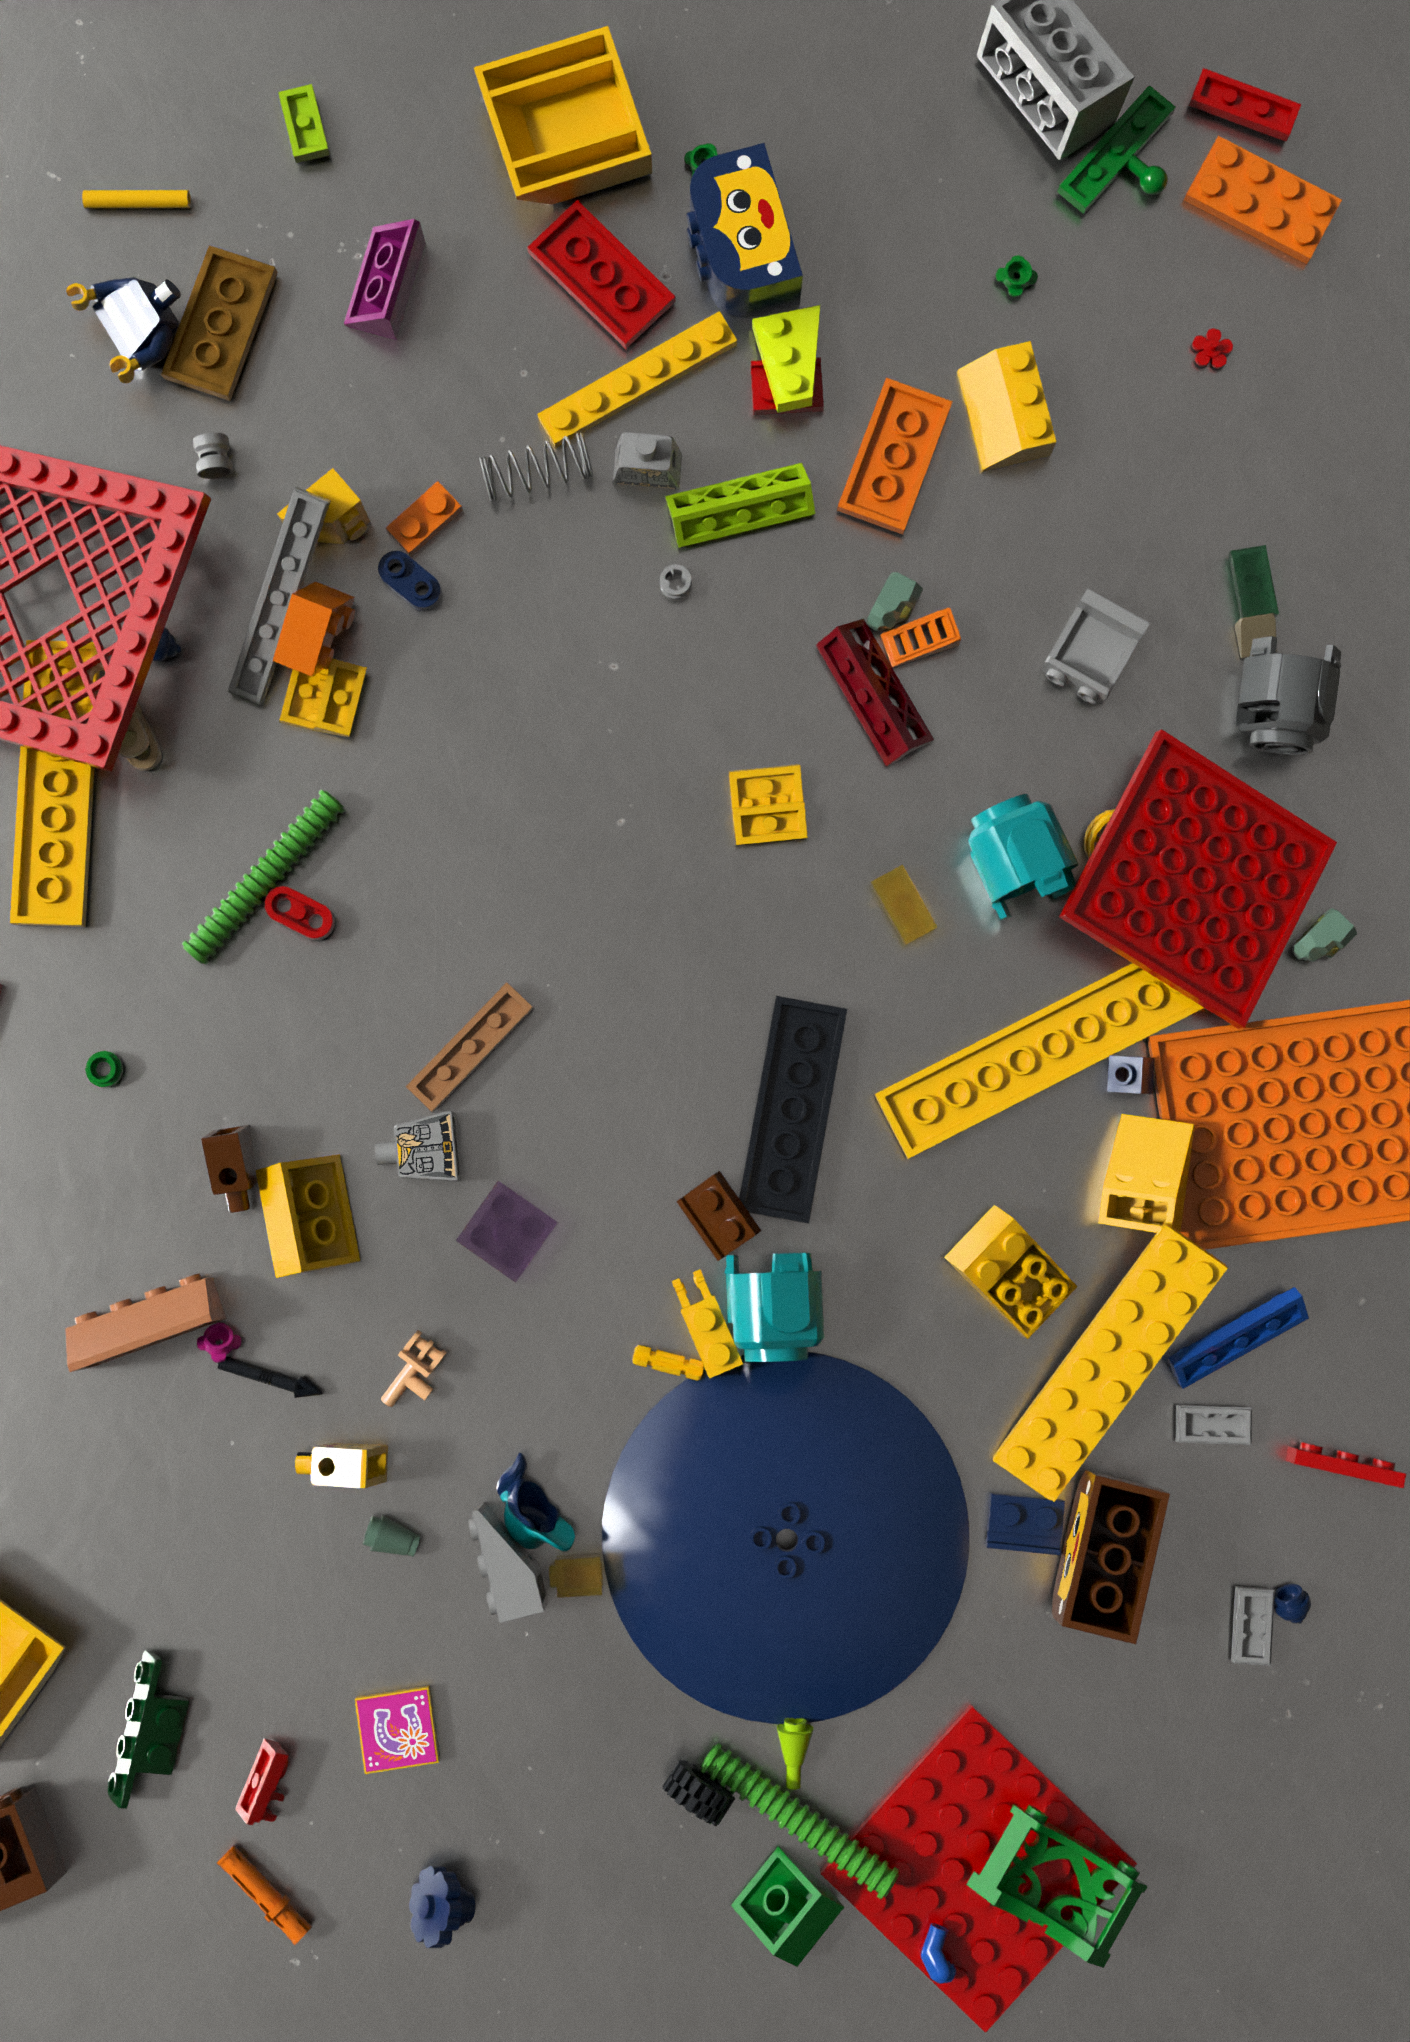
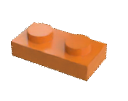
[386,481,463,557]

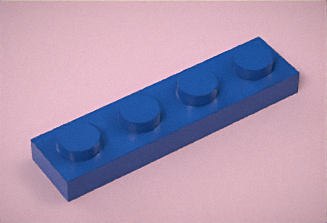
[1168,1287,1309,1389]

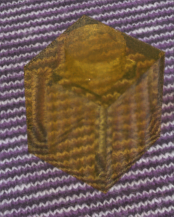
[549,1553,604,1598]

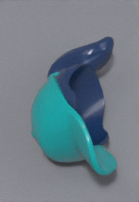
[497,1453,575,1552]

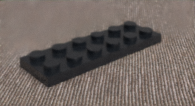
[739,996,847,1224]

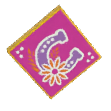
[355,1685,440,1774]

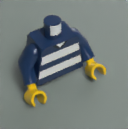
[66,277,181,383]

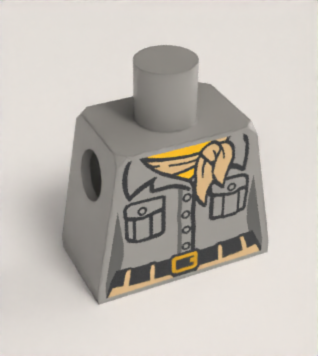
[612,432,682,490]
[375,1111,461,1182]

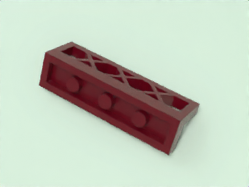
[816,618,934,767]

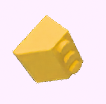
[957,341,1056,472]
[255,1154,360,1278]

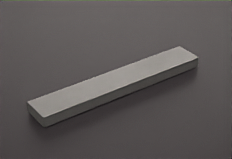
[227,487,331,704]

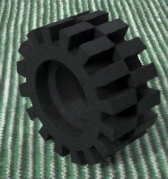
[662,1759,735,1826]

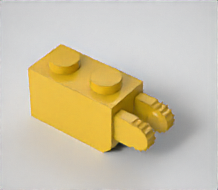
[672,1269,743,1379]

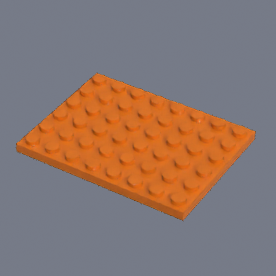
[1147,1000,1410,1250]

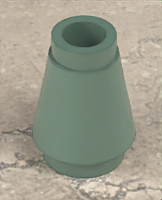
[363,1515,420,1557]

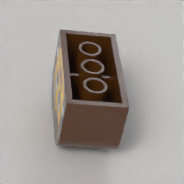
[1052,1470,1170,1645]

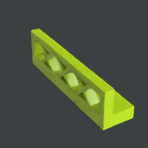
[665,463,816,548]

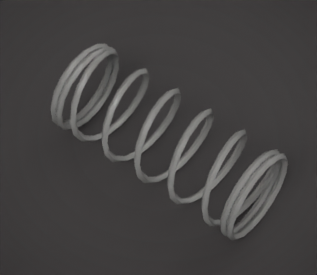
[479,432,593,502]

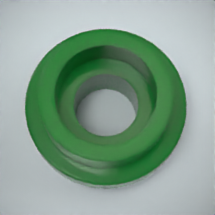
[85,1051,123,1087]

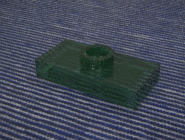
[1228,545,1279,619]

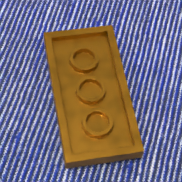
[161,245,278,401]

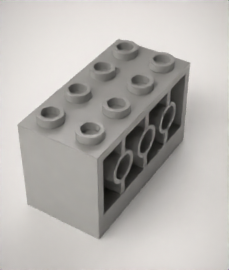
[976,0,1135,161]

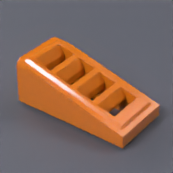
[880,607,961,668]

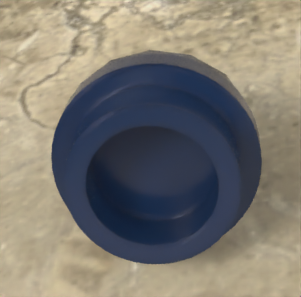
[153,628,181,662]
[1274,1584,1311,1624]

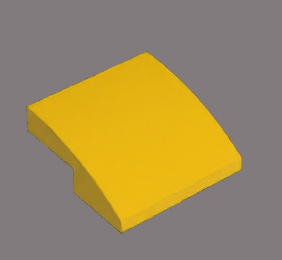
[279,659,367,737]
[728,764,808,845]

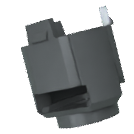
[1235,636,1341,755]

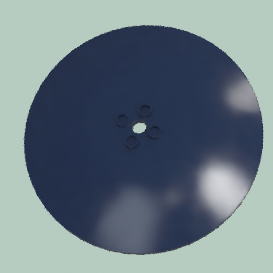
[602,1352,969,1724]

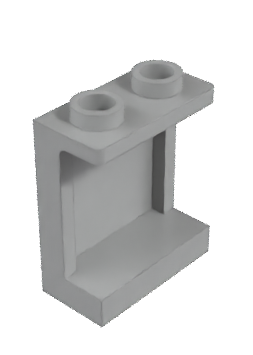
[1041,588,1150,704]

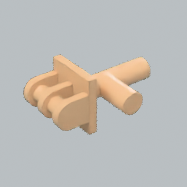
[381,1330,447,1407]

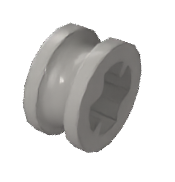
[660,564,692,600]

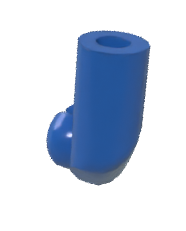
[921,1923,956,1984]

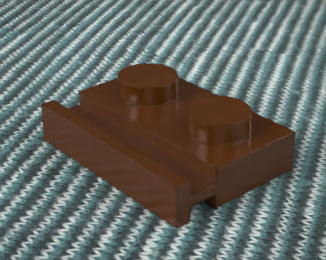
[676,1171,761,1261]

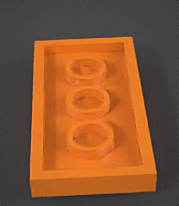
[1184,135,1342,264]
[837,377,953,535]

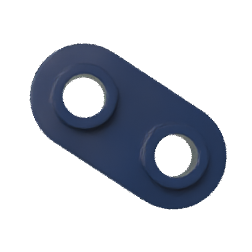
[378,551,442,611]

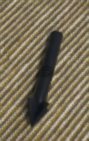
[218,1356,323,1398]

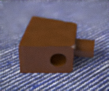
[201,1125,257,1213]

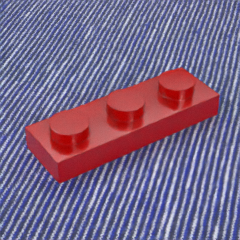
[1188,68,1301,142]
[1285,1442,1406,1488]

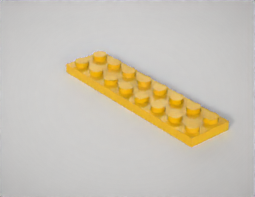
[10,640,100,927]
[993,1222,1228,1502]

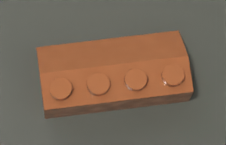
[65,1273,227,1372]

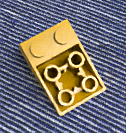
[1098,1114,1195,1233]
[944,1205,1078,1339]

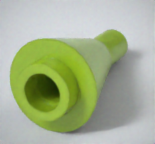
[777,1718,814,1790]

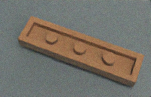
[406,982,534,1112]

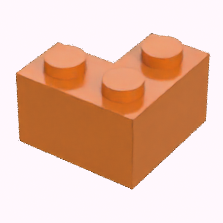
[273,581,355,677]

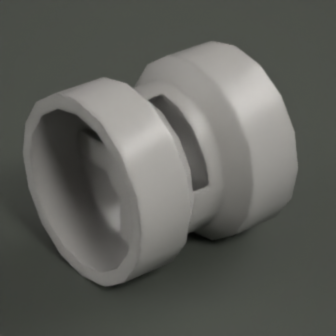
[193,433,233,479]

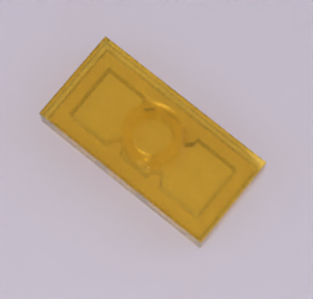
[870,865,937,946]

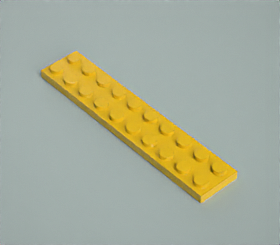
[874,963,1204,1159]

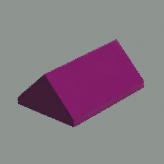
[344,219,426,340]

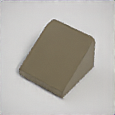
[1234,613,1277,659]

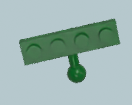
[1057,85,1176,214]

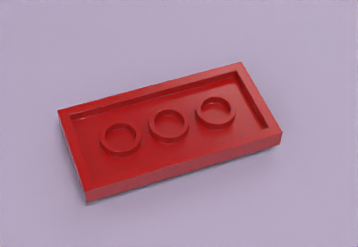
[527,200,676,349]

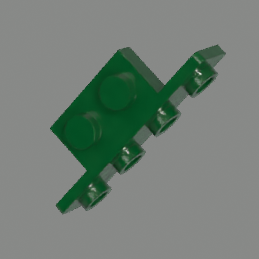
[107,1651,189,1809]

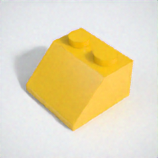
[277,468,370,544]

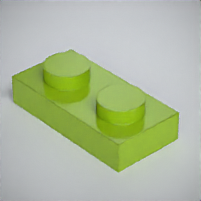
[278,84,330,163]

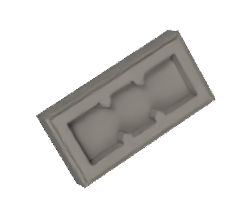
[1176,1405,1252,1445]
[1231,1586,1275,1666]

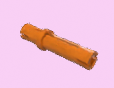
[217,1845,312,1945]

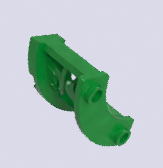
[966,1804,1148,1968]

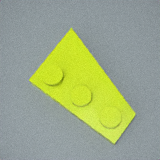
[752,305,820,413]

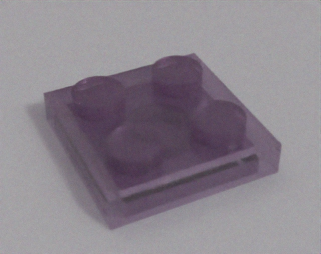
[456,1181,558,1283]

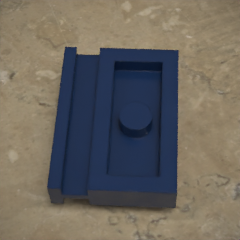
[985,1492,1065,1555]

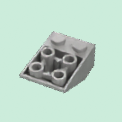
[468,1502,549,1623]

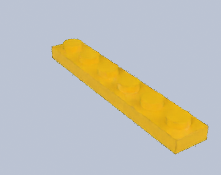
[537,311,737,448]

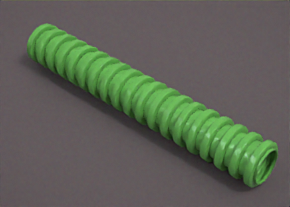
[182,790,345,965]
[700,1743,899,1899]

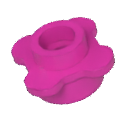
[197,1322,242,1363]

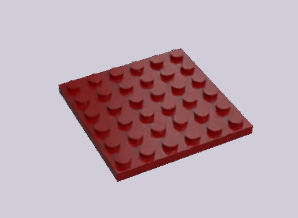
[1059,729,1337,1029]
[820,1704,1137,2033]

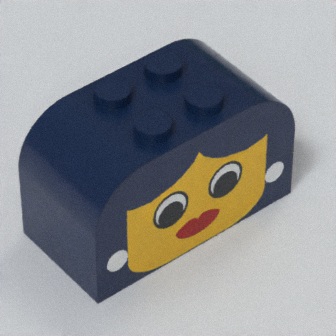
[686,143,803,318]

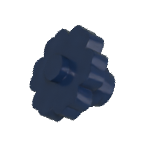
[409,1866,476,1948]

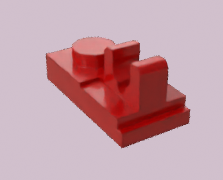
[235,1739,289,1825]

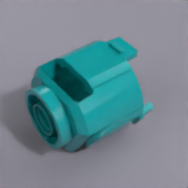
[968,794,1079,920]
[725,1253,824,1362]

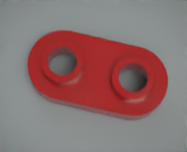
[265,886,335,940]

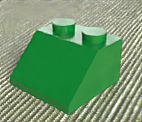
[731,1846,844,1967]

